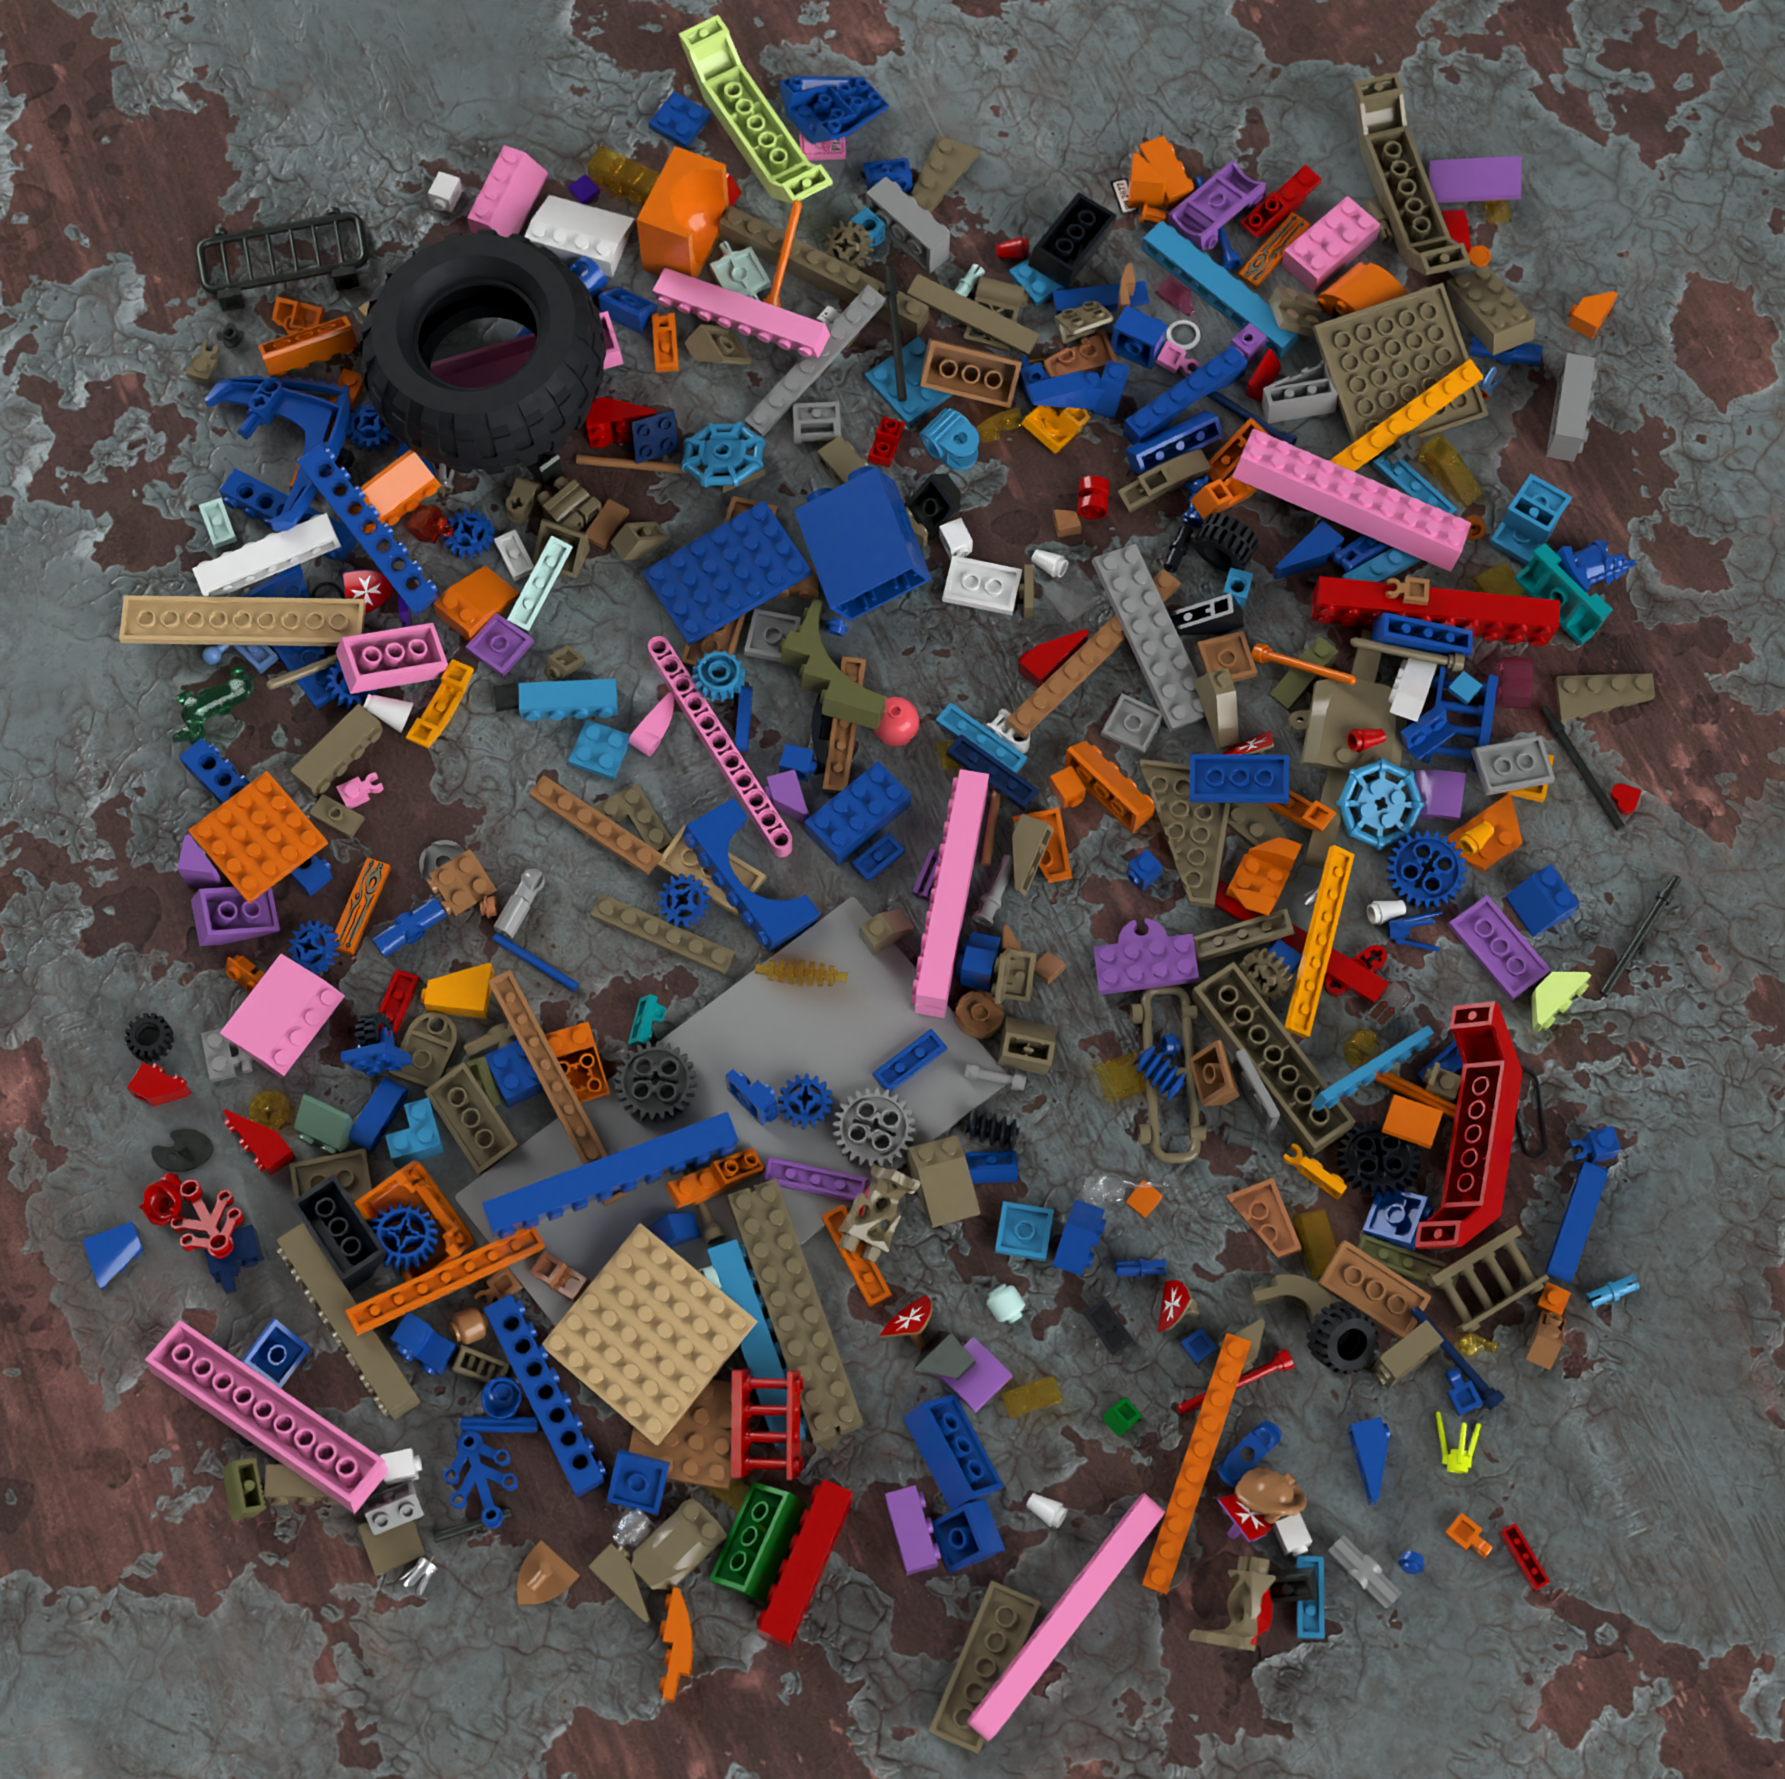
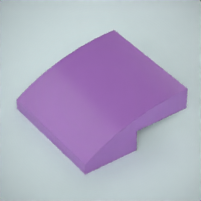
[1409,770,1466,821]
[937,1337,1013,1413]

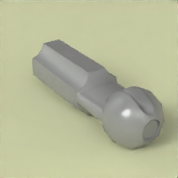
[493,869,545,939]

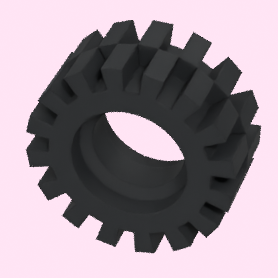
[125,1013,174,1062]

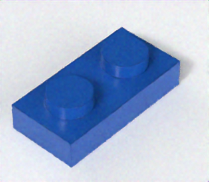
[852,832,905,883]

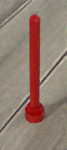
[1177,1349,1295,1414]

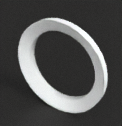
[1166,320,1200,350]

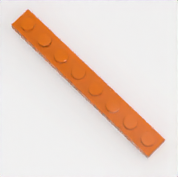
[345,1227,545,1336]

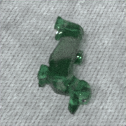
[172,664,256,745]

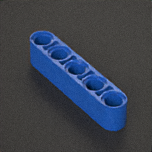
[1545,1160,1609,1283]

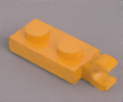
[1282,1143,1347,1201]

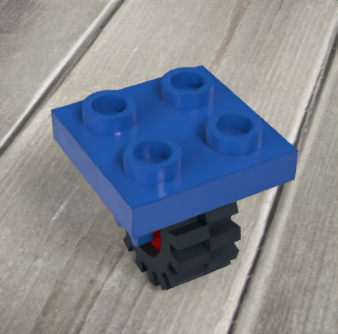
[341,1012,412,1076]

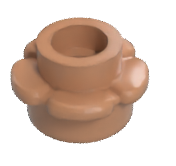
[480,895,498,919]

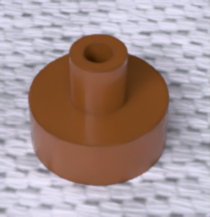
[1464,515,1486,540]

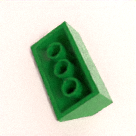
[709,1482,808,1604]

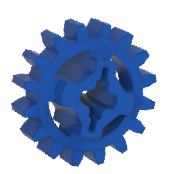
[346,402,395,452]
[442,509,495,560]
[325,661,378,709]
[657,873,712,928]
[288,920,341,975]
[778,1073,833,1130]

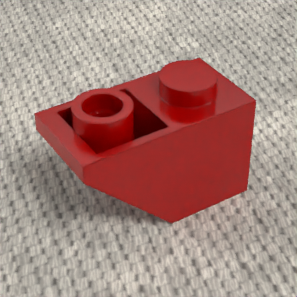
[127,1062,191,1107]

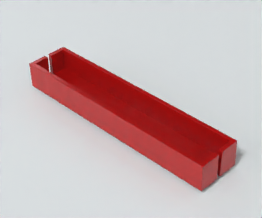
[1310,576,1560,646]

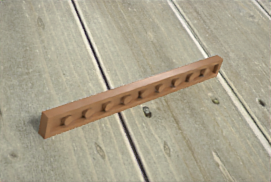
[1006,569,1181,738]
[488,970,628,1207]

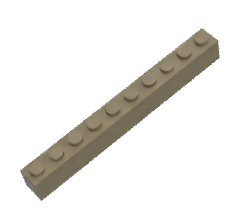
[719,206,929,338]

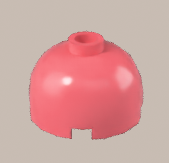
[872,696,920,747]

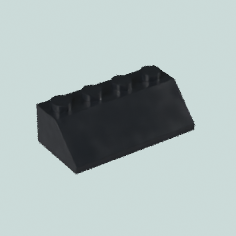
[291,1174,387,1292]

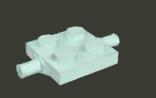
[710,241,771,301]

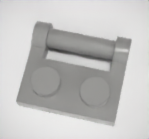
[793,401,841,445]

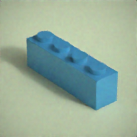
[519,678,618,721]

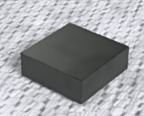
[493,683,519,712]

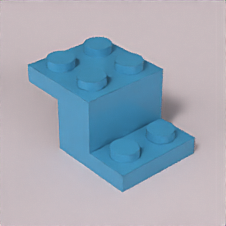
[1489,474,1572,565]

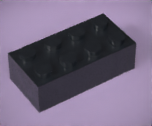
[1028,192,1117,288]

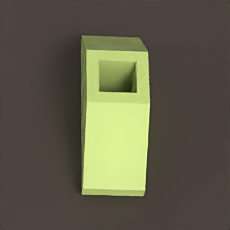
[1531,972,1591,1033]

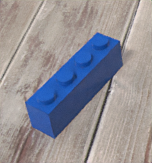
[1125,410,1224,475]
[1371,612,1473,658]

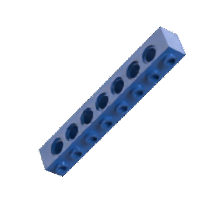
[297,444,438,616]
[179,738,333,897]
[483,1294,607,1498]

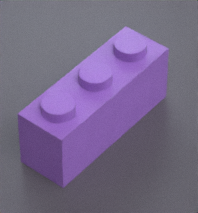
[885,1485,941,1576]

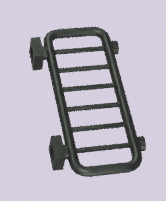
[196,207,369,312]

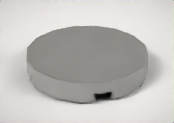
[419,840,465,882]

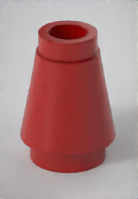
[996,236,1030,259]
[1347,728,1386,753]

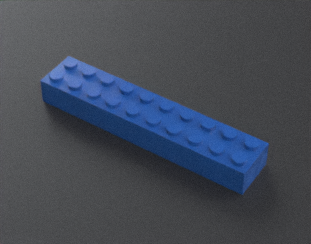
[482,1112,739,1239]

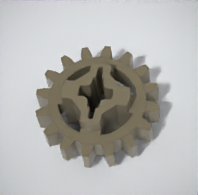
[824,221,874,270]
[1239,948,1293,1002]

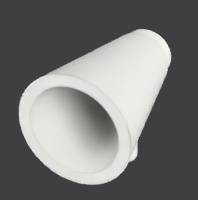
[363,694,414,733]

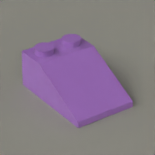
[191,887,280,946]

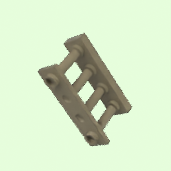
[1425,1225,1549,1334]

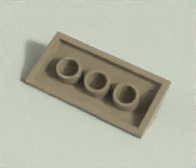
[424,1062,520,1175]

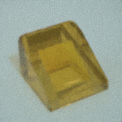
[935,741,960,770]

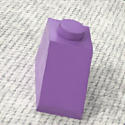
[763,769,809,823]

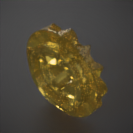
[249,1090,291,1129]

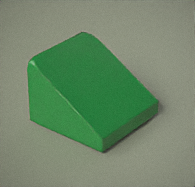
[1102,1397,1143,1437]

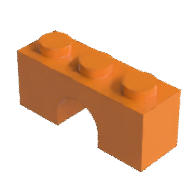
[1190,474,1258,520]

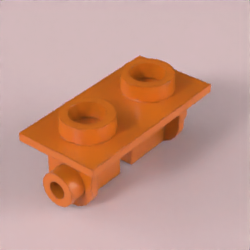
[225,955,265,994]

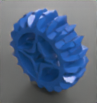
[370,1202,438,1272]

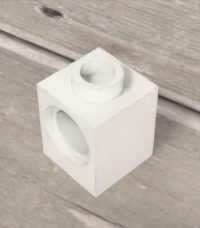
[428,171,463,213]
[939,518,973,560]
[380,1448,422,1486]

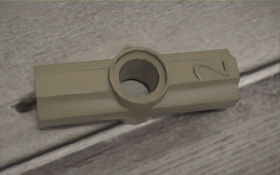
[463,1023,517,1061]

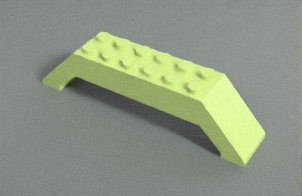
[679,15,833,204]

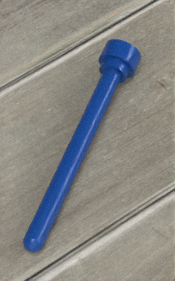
[1195,176,1242,271]

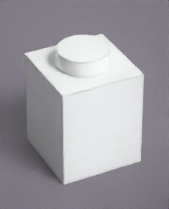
[1272,1513,1313,1557]

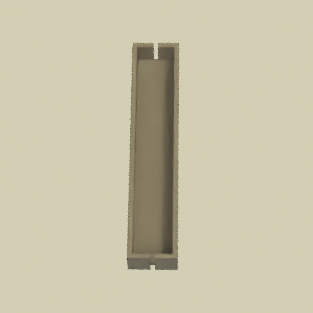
[727,1178,863,1445]

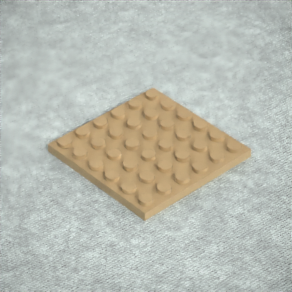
[541,1223,758,1446]

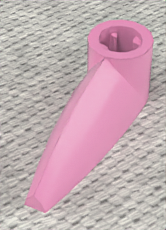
[628,692,674,757]

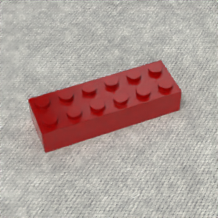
[756,1479,853,1650]

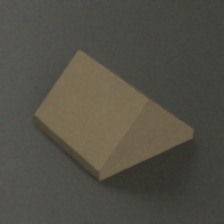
[532,519,590,579]

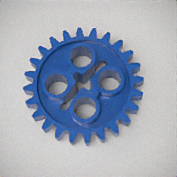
[1386,830,1468,910]

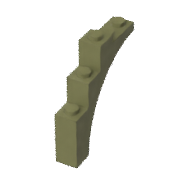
[778,599,887,730]

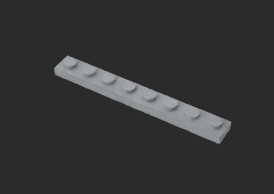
[745,285,886,437]

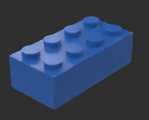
[805,761,911,866]

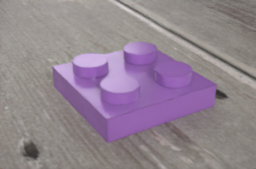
[465,613,534,678]

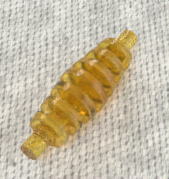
[755,959,848,987]

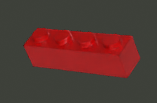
[1498,1523,1550,1592]

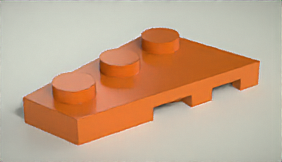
[1011,808,1073,883]

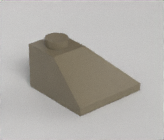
[684,324,753,365]

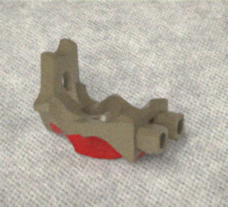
[838,1165,921,1263]
[1189,1556,1276,1651]

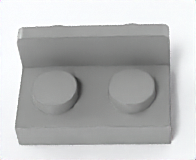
[363,1480,423,1535]

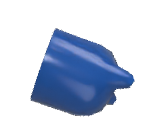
[569,256,608,298]

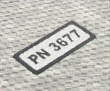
[1110,178,1139,215]

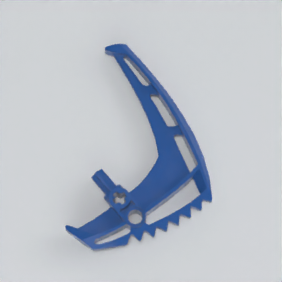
[205,374,351,531]

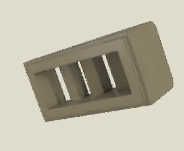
[450,1345,510,1384]

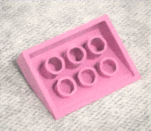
[219,954,345,1079]

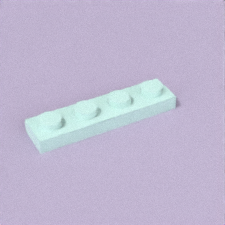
[507,535,573,632]

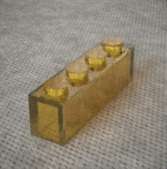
[587,145,660,205]

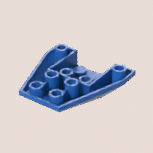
[779,76,889,144]

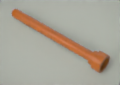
[763,200,802,308]
[1252,643,1356,685]

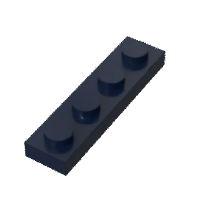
[946,734,1039,811]

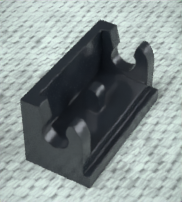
[1083,1298,1136,1356]

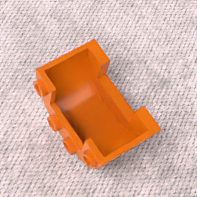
[1316,261,1408,317]

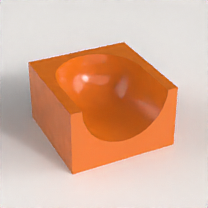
[637,146,729,279]

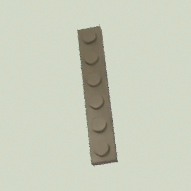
[590,893,736,976]

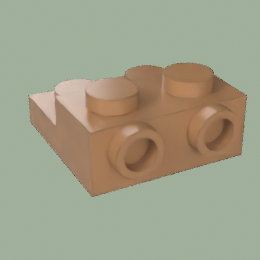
[427,849,497,917]

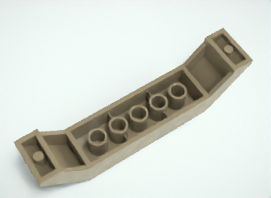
[1353,72,1471,275]

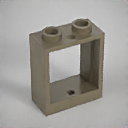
[1371,1320,1444,1389]

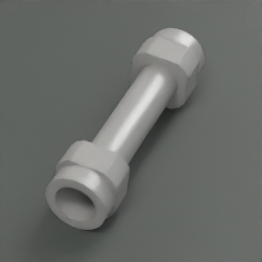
[964,1063,1027,1091]

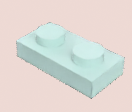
[199,498,237,549]

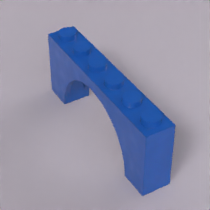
[682,798,820,952]

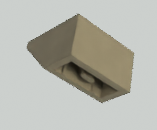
[997,1017,1055,1075]

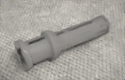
[972,855,1014,927]

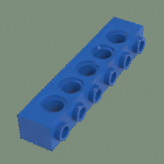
[219,468,358,563]

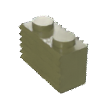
[222,1458,266,1521]

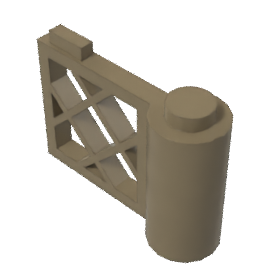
[963,276,1029,352]

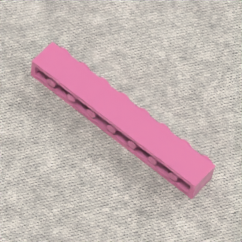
[653,268,831,358]

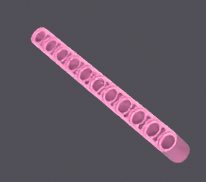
[648,636,792,857]
[967,1493,1165,1741]

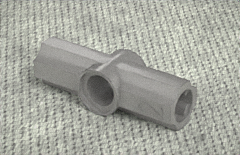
[1327,1535,1402,1610]

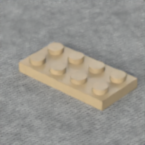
[657,825,766,917]

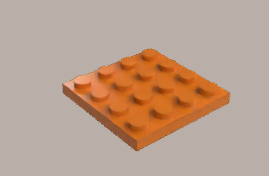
[188,771,328,904]

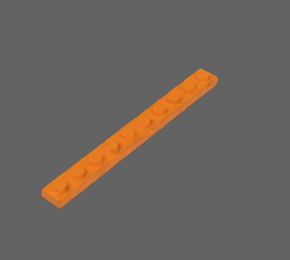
[1141,1333,1252,1595]

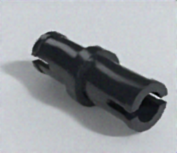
[1163,526,1193,573]

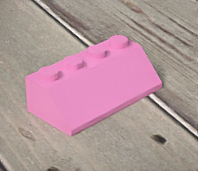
[467,145,548,237]

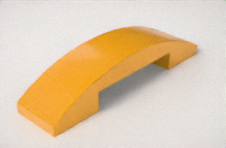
[406,659,474,749]

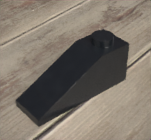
[1168,593,1244,636]

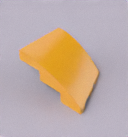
[1021,405,1091,454]

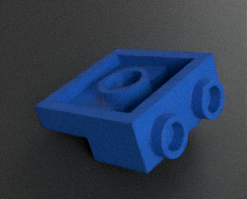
[725,1069,780,1126]
[1363,1189,1434,1251]

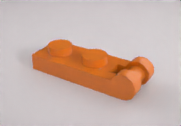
[652,312,679,373]

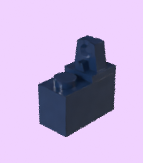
[204,1224,264,1294]

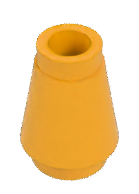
[1458,821,1494,855]

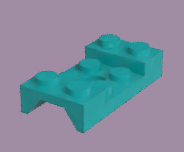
[1514,543,1613,646]

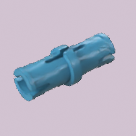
[1585,1274,1639,1309]

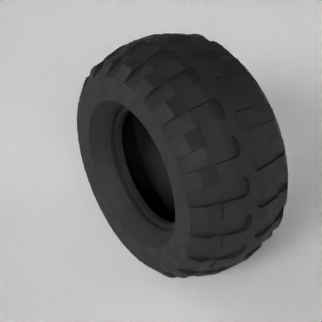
[359,230,606,474]

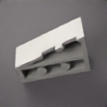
[1262,360,1338,424]

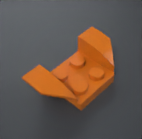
[1226,837,1302,916]

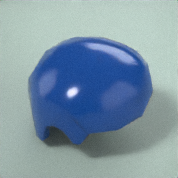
[481,1376,522,1419]

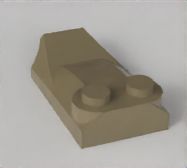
[630,1497,728,1592]

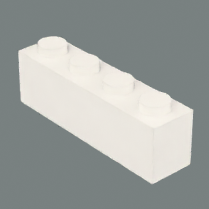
[1388,658,1437,722]

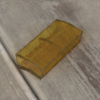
[1294,1209,1337,1280]

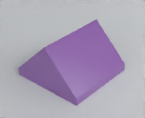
[177,833,225,889]

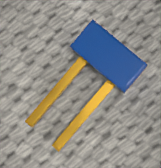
[1020,357,1044,368]

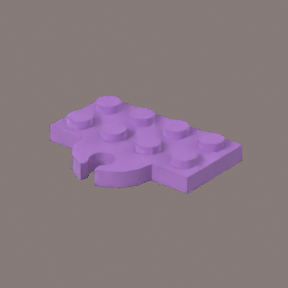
[1094,918,1199,995]

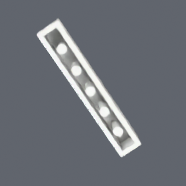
[192,513,341,597]

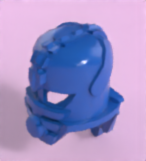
[1573,539,1637,585]

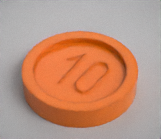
[1468,245,1491,267]

